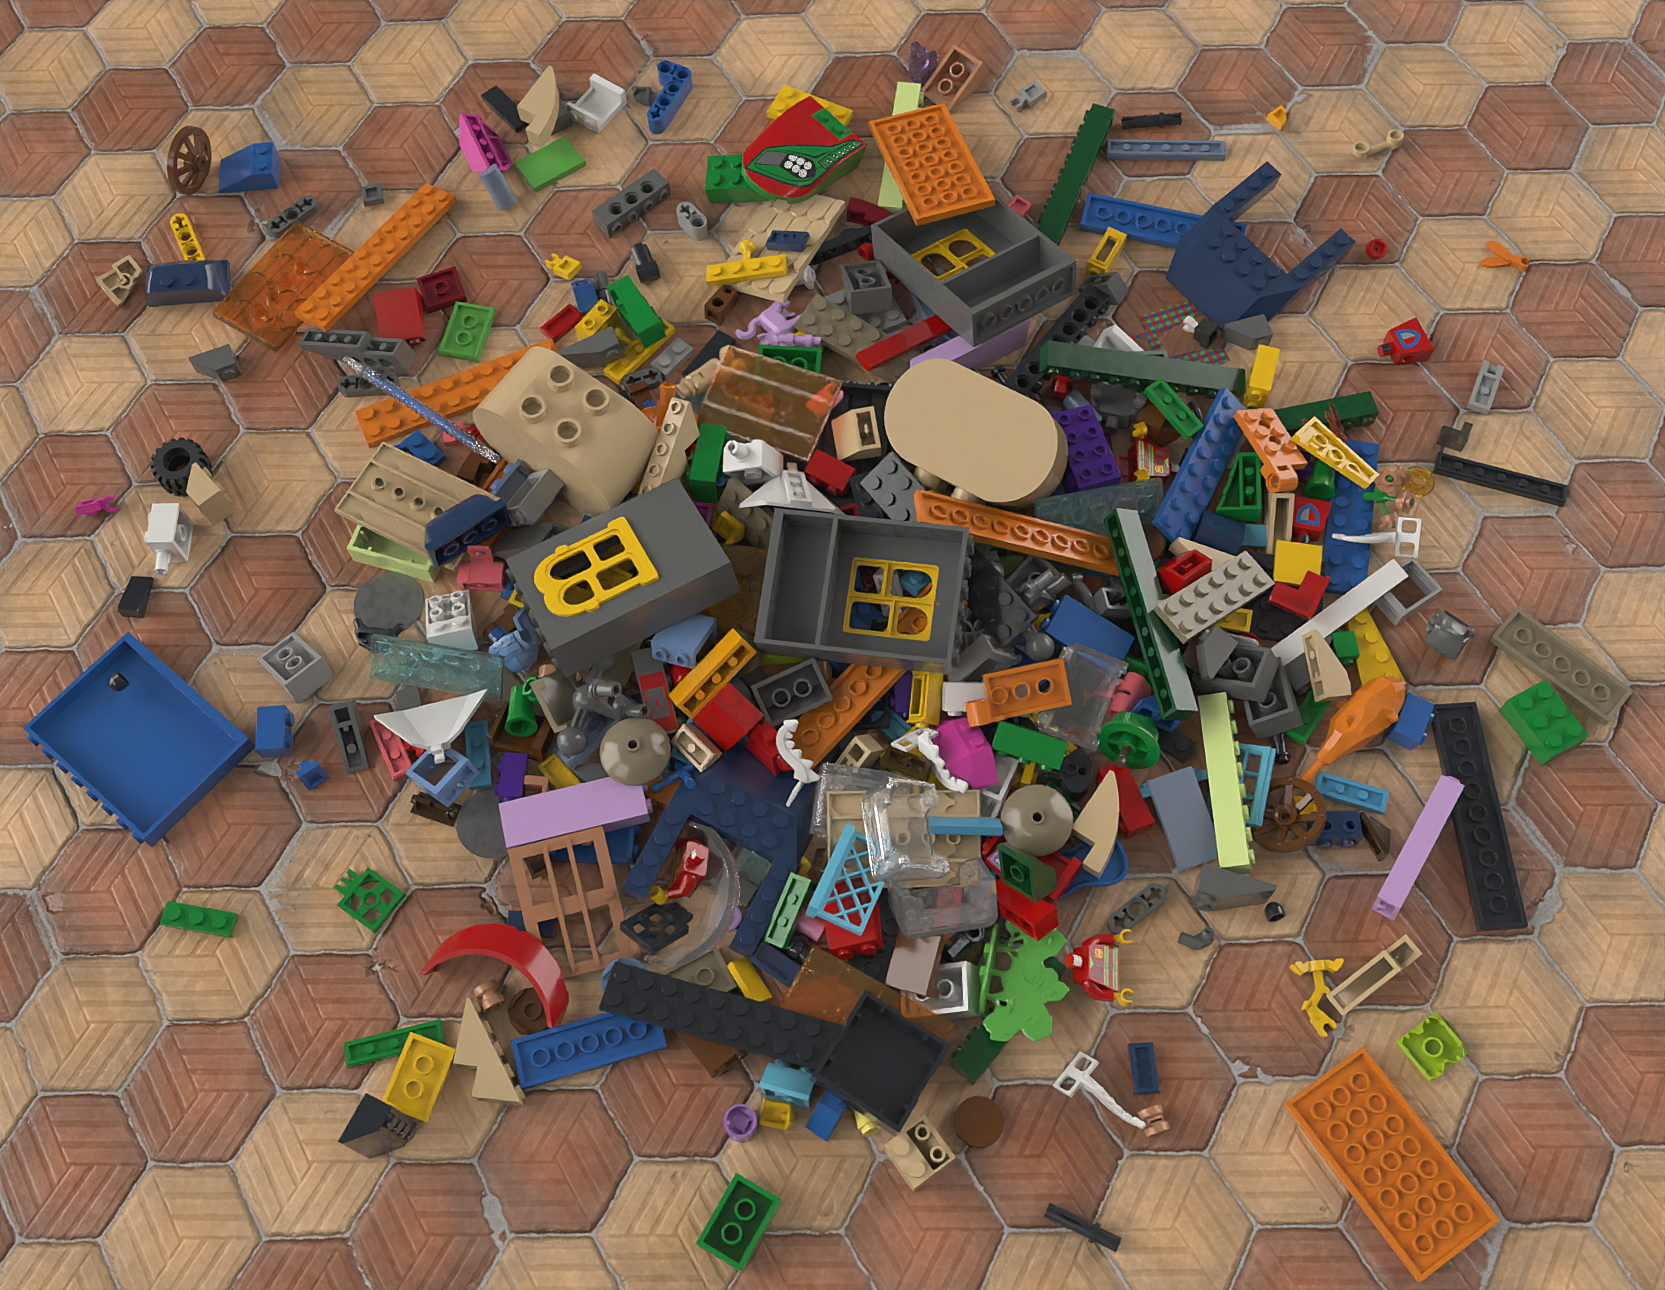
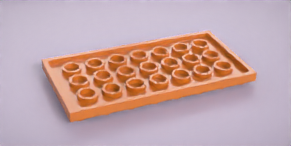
[869,103,995,226]
[1283,1047,1500,1283]

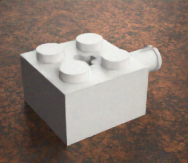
[723,439,783,486]
[144,503,194,575]

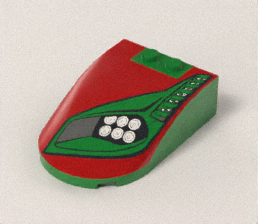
[741,96,867,204]

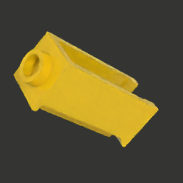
[1085,227,1127,276]
[906,670,944,729]

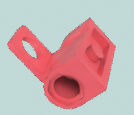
[457,546,507,592]
[1091,672,1153,719]

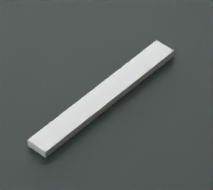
[1271,559,1408,666]

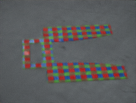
[1129,301,1230,365]

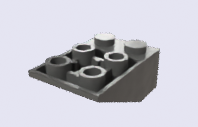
[493,522,572,559]

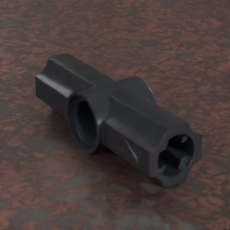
[941,902,1001,963]

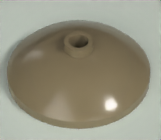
[600,717,671,786]
[1001,785,1073,857]

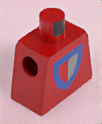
[1377,317,1434,365]
[1291,496,1332,544]

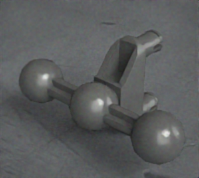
[988,559,1071,662]
[557,653,650,756]

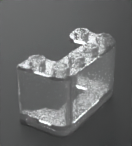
[1034,643,1129,752]
[887,857,998,939]

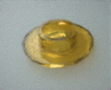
[1402,466,1435,497]

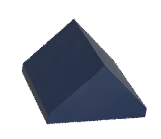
[1192,509,1246,556]

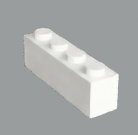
[942,682,1039,717]

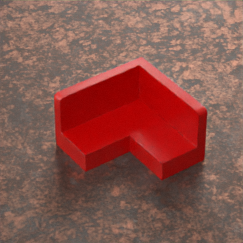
[1267,570,1331,621]

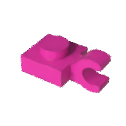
[75,494,119,517]

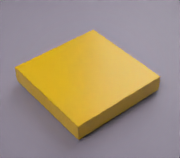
[1273,540,1322,587]

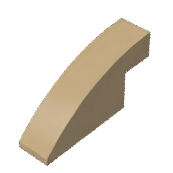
[517,66,559,148]
[1264,479,1295,555]
[1071,770,1119,879]
[1326,934,1423,1016]

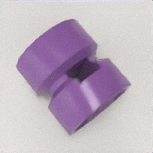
[724,1104,759,1143]

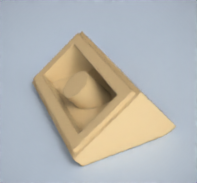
[671,723,722,772]

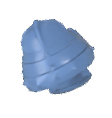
[488,607,543,673]

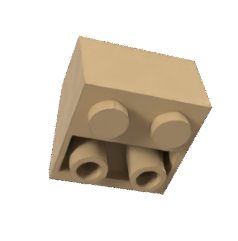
[831,406,881,462]
[186,462,234,527]
[883,1115,956,1193]

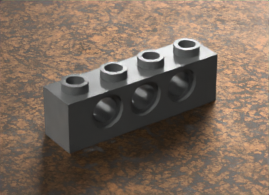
[592,169,671,238]

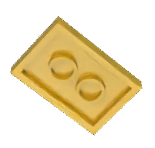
[381,1032,456,1122]

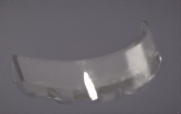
[643,821,740,968]

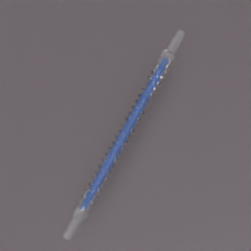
[343,355,500,463]

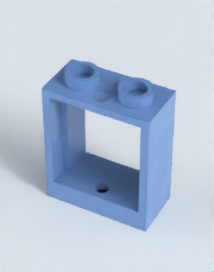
[405,748,480,807]

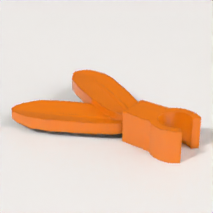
[1480,241,1531,271]

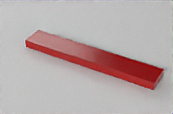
[855,314,953,372]

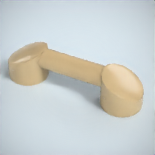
[1352,129,1404,160]

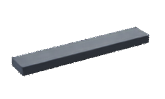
[1106,139,1226,161]

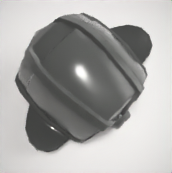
[1425,609,1475,660]

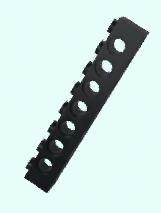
[1002,283,1110,399]

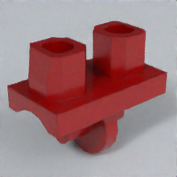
[1051,376,1074,401]

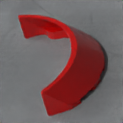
[420,923,569,1029]

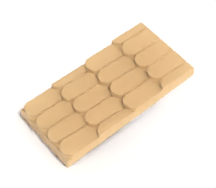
[717,194,845,303]
[334,442,500,570]
[827,790,983,888]

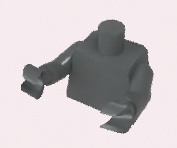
[1090,383,1147,434]
[1069,572,1131,625]

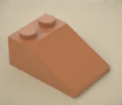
[921,44,989,113]

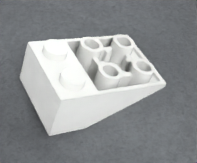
[425,589,478,659]

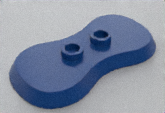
[1058,839,1129,902]

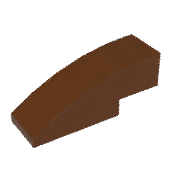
[457,439,500,487]

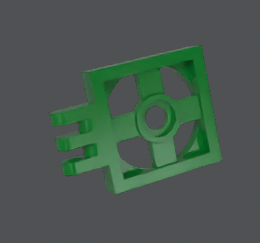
[333,867,406,934]

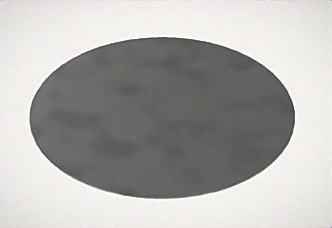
[353,572,424,631]
[456,788,508,858]

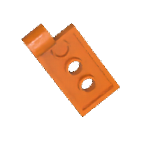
[1233,408,1308,493]
[965,658,1072,727]

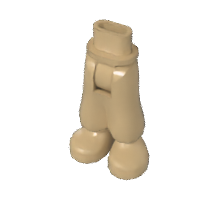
[676,346,748,399]

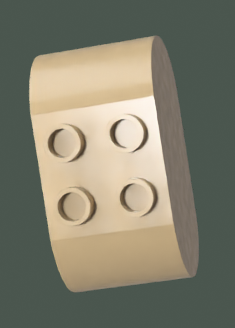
[473,346,659,518]
[884,358,1068,510]

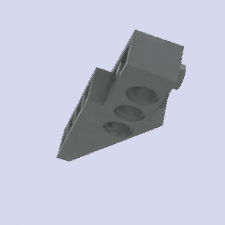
[299,328,417,374]

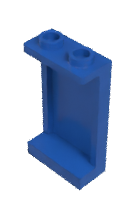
[1039,595,1135,677]
[549,823,642,865]

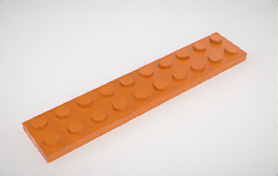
[294,183,457,332]
[355,338,557,448]
[913,489,1120,576]
[787,581,968,770]

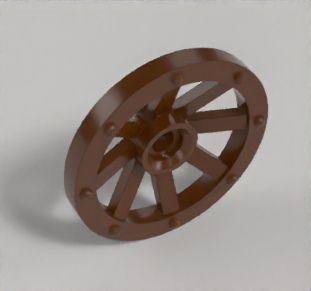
[167,126,212,195]
[1245,777,1327,853]

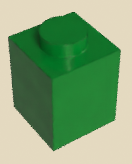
[1329,631,1360,668]

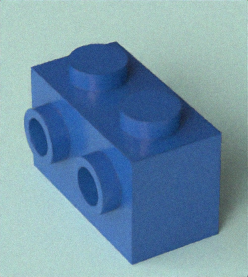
[1385,692,1434,751]
[255,705,295,758]

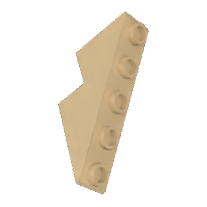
[637,397,700,496]
[453,997,526,1106]

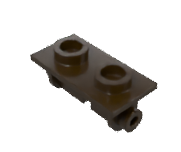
[410,791,462,827]

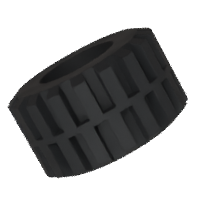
[150,437,213,497]

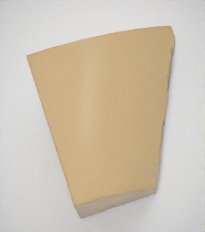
[96,255,142,307]

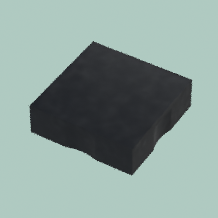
[809,989,951,1136]

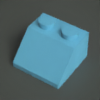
[759,1061,816,1109]

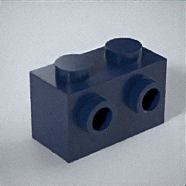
[1306,811,1363,849]

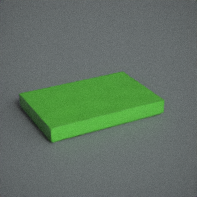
[514,136,586,193]
[438,301,496,363]

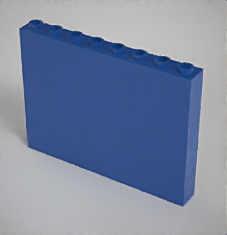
[23,632,255,847]

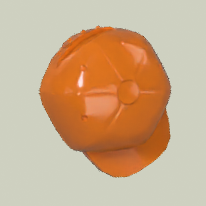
[641,382,698,432]

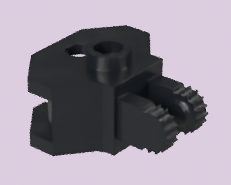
[1038,749,1093,802]

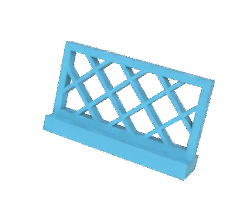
[805,823,899,936]

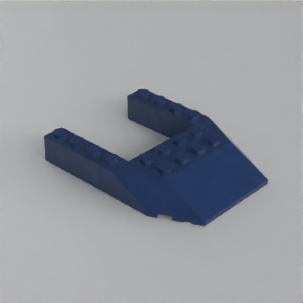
[1165,161,1356,332]
[622,742,814,959]

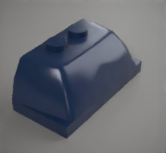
[145,260,230,307]
[424,494,511,570]

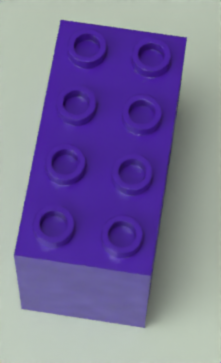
[1051,404,1122,513]

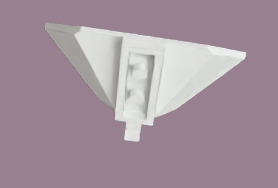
[739,462,846,515]
[374,689,489,764]

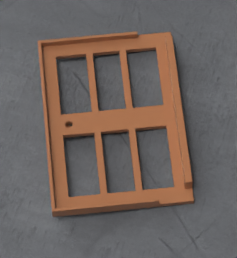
[507,826,633,979]

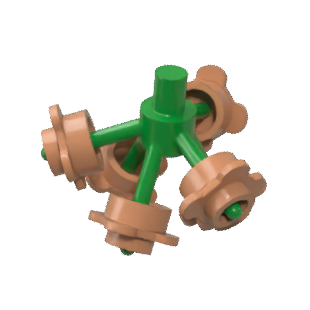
[1363,464,1415,529]

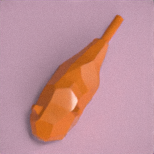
[1300,676,1405,782]

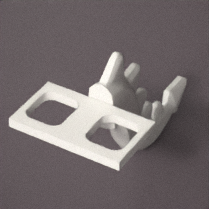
[1332,517,1422,558]
[776,720,820,807]
[891,727,968,794]
[1053,1051,1146,1129]

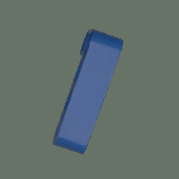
[647,60,693,134]

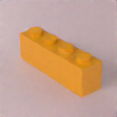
[668,628,757,719]

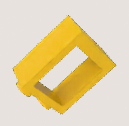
[1242,344,1280,410]

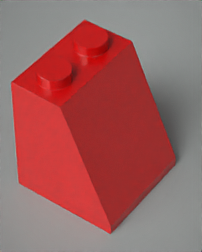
[373,287,426,345]
[692,682,764,752]
[823,877,884,960]

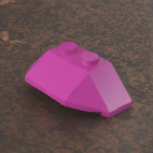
[459,113,513,173]
[930,715,999,790]

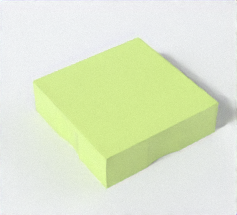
[346,525,440,583]

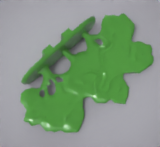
[979,920,1070,1042]

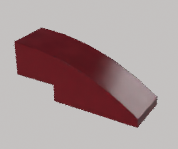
[847,196,893,226]

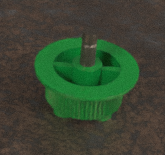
[1096,711,1160,769]

